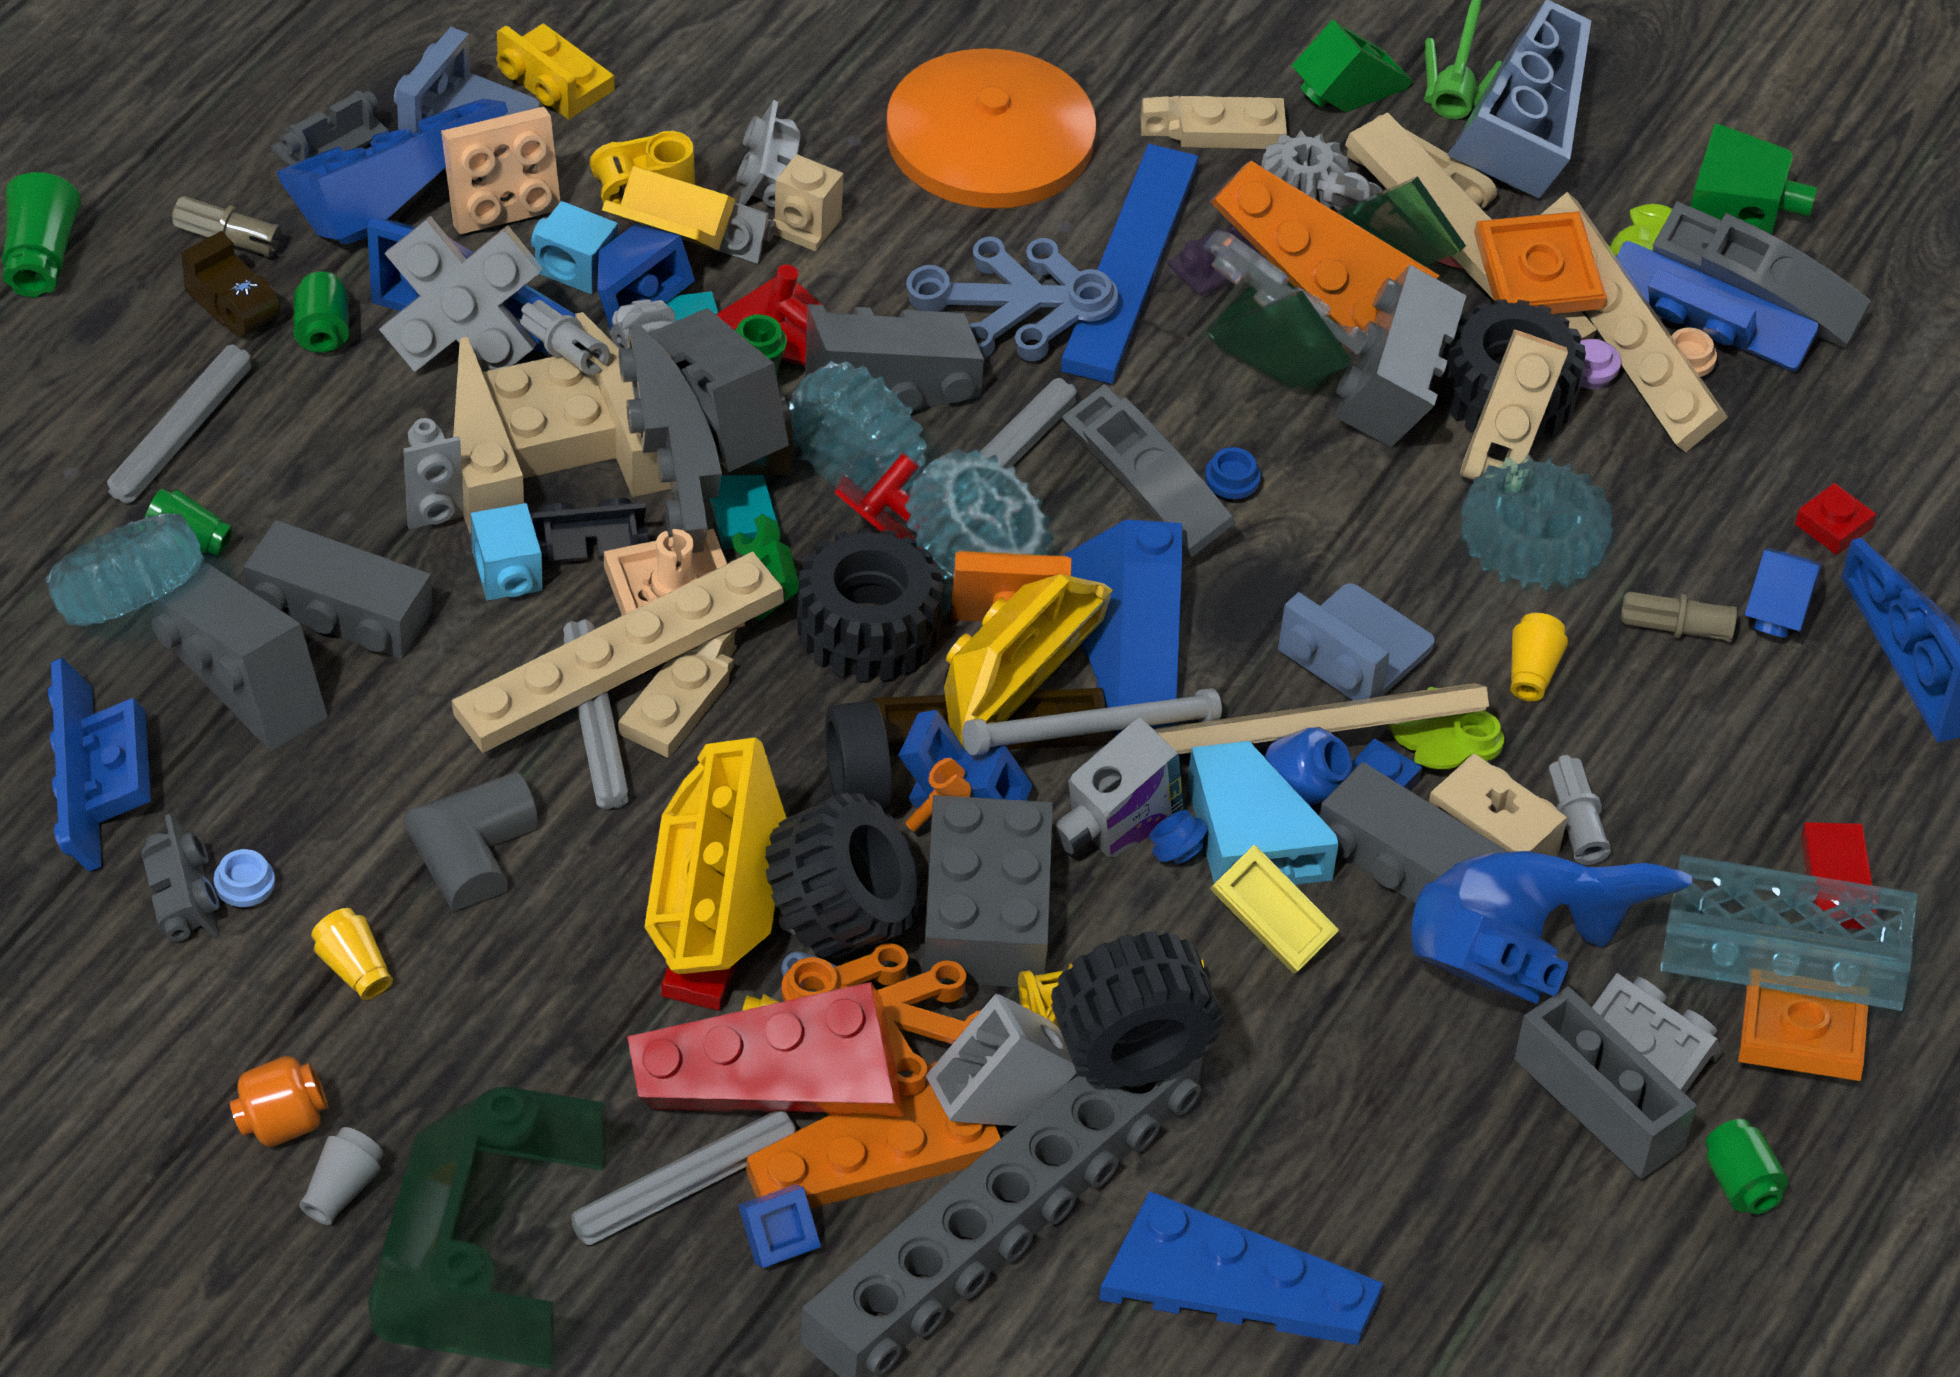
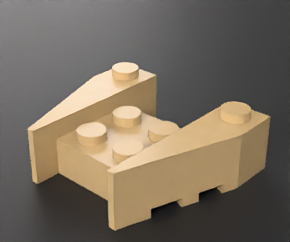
[453,312,671,534]

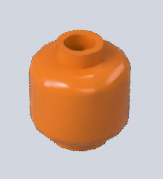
[230,1056,328,1147]

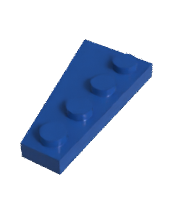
[1099,1191,1383,1345]

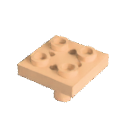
[441,107,561,234]
[604,529,745,628]

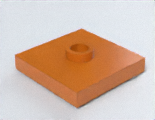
[1474,211,1607,314]
[950,551,1072,622]
[1738,968,1870,1081]

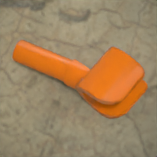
[905,758,971,832]

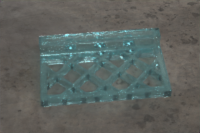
[1660,855,1918,1011]

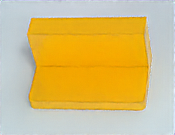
[602,166,736,251]

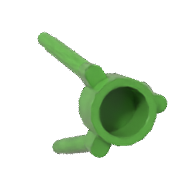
[1424,0,1502,119]

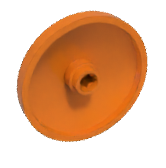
[886,48,1096,209]

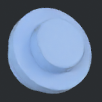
[214,849,275,907]

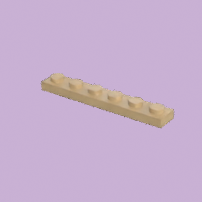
[1540,192,1728,452]
[451,551,784,753]

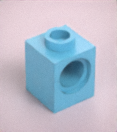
[531,201,618,295]
[470,503,542,601]

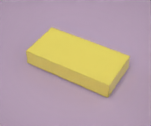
[1209,844,1339,974]

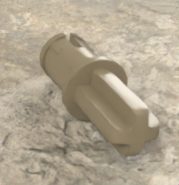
[172,196,282,258]
[1621,592,1737,643]

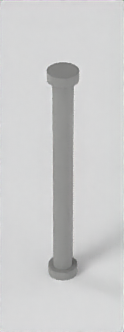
[962,688,1222,755]

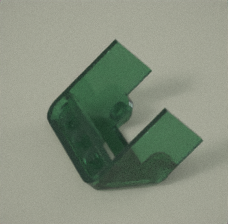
[1206,176,1466,390]
[368,1087,605,1369]

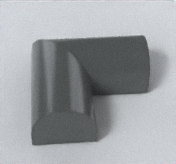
[404,771,538,912]

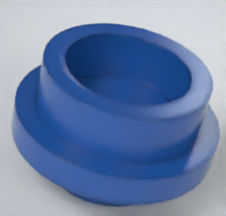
[1205,447,1261,499]
[1149,810,1207,864]

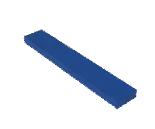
[1061,144,1199,384]

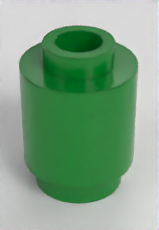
[293,271,349,353]
[1705,1119,1789,1214]

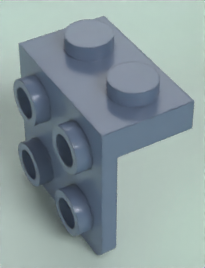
[394,26,540,145]
[1278,583,1434,700]

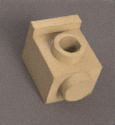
[773,154,843,251]

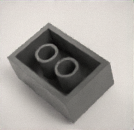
[923,795,1052,987]

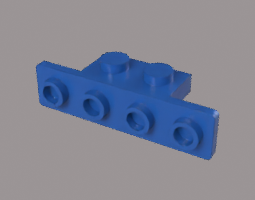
[1616,241,1818,372]
[48,658,151,872]

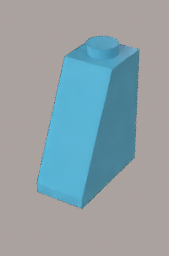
[1187,741,1339,885]

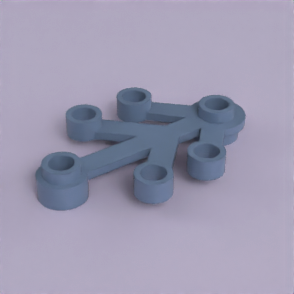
[906,237,1118,361]

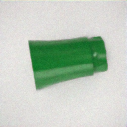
[2,172,81,298]

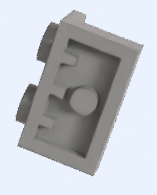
[1592,973,1723,1094]

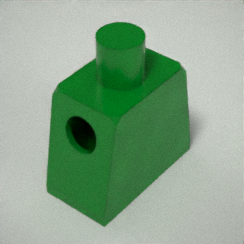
[1690,123,1818,235]

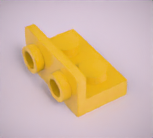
[496,23,615,120]

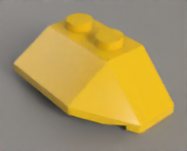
[944,574,1113,750]
[644,738,786,974]

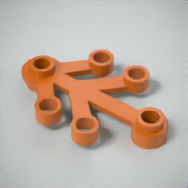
[781,943,981,1096]

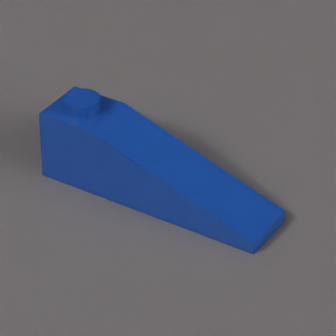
[1841,538,1960,743]

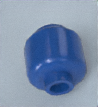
[1265,727,1352,807]

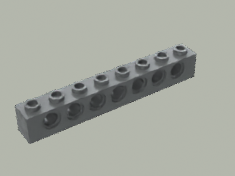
[800,1057,1203,1377]

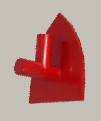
[716,264,827,366]
[834,452,940,567]

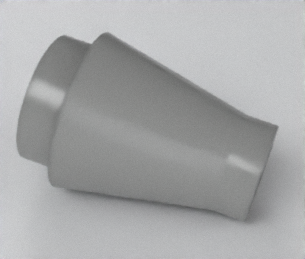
[299,1127,384,1225]

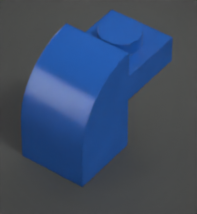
[898,710,1033,819]

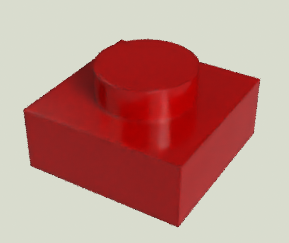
[1795,483,1876,555]

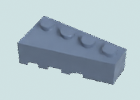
[1447,0,1591,198]

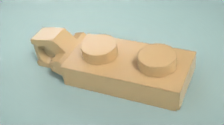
[1140,96,1287,149]
[618,627,737,758]

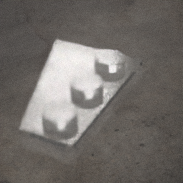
[1203,230,1371,355]

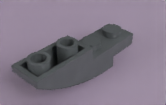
[1653,201,1871,349]
[618,326,722,553]
[1061,384,1236,557]

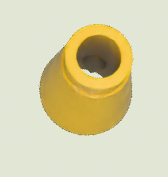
[1510,613,1568,701]
[311,908,393,1000]

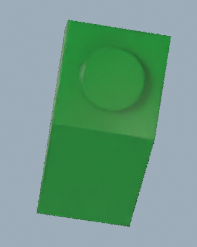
[1291,19,1414,112]

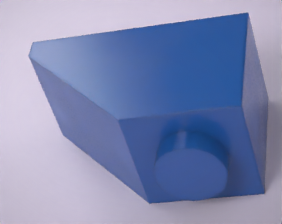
[597,223,695,329]
[1745,548,1824,638]

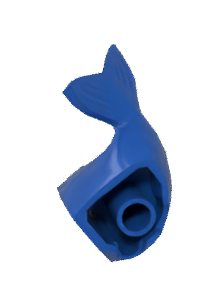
[1411,851,1693,1004]

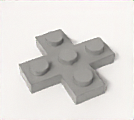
[379,216,543,372]

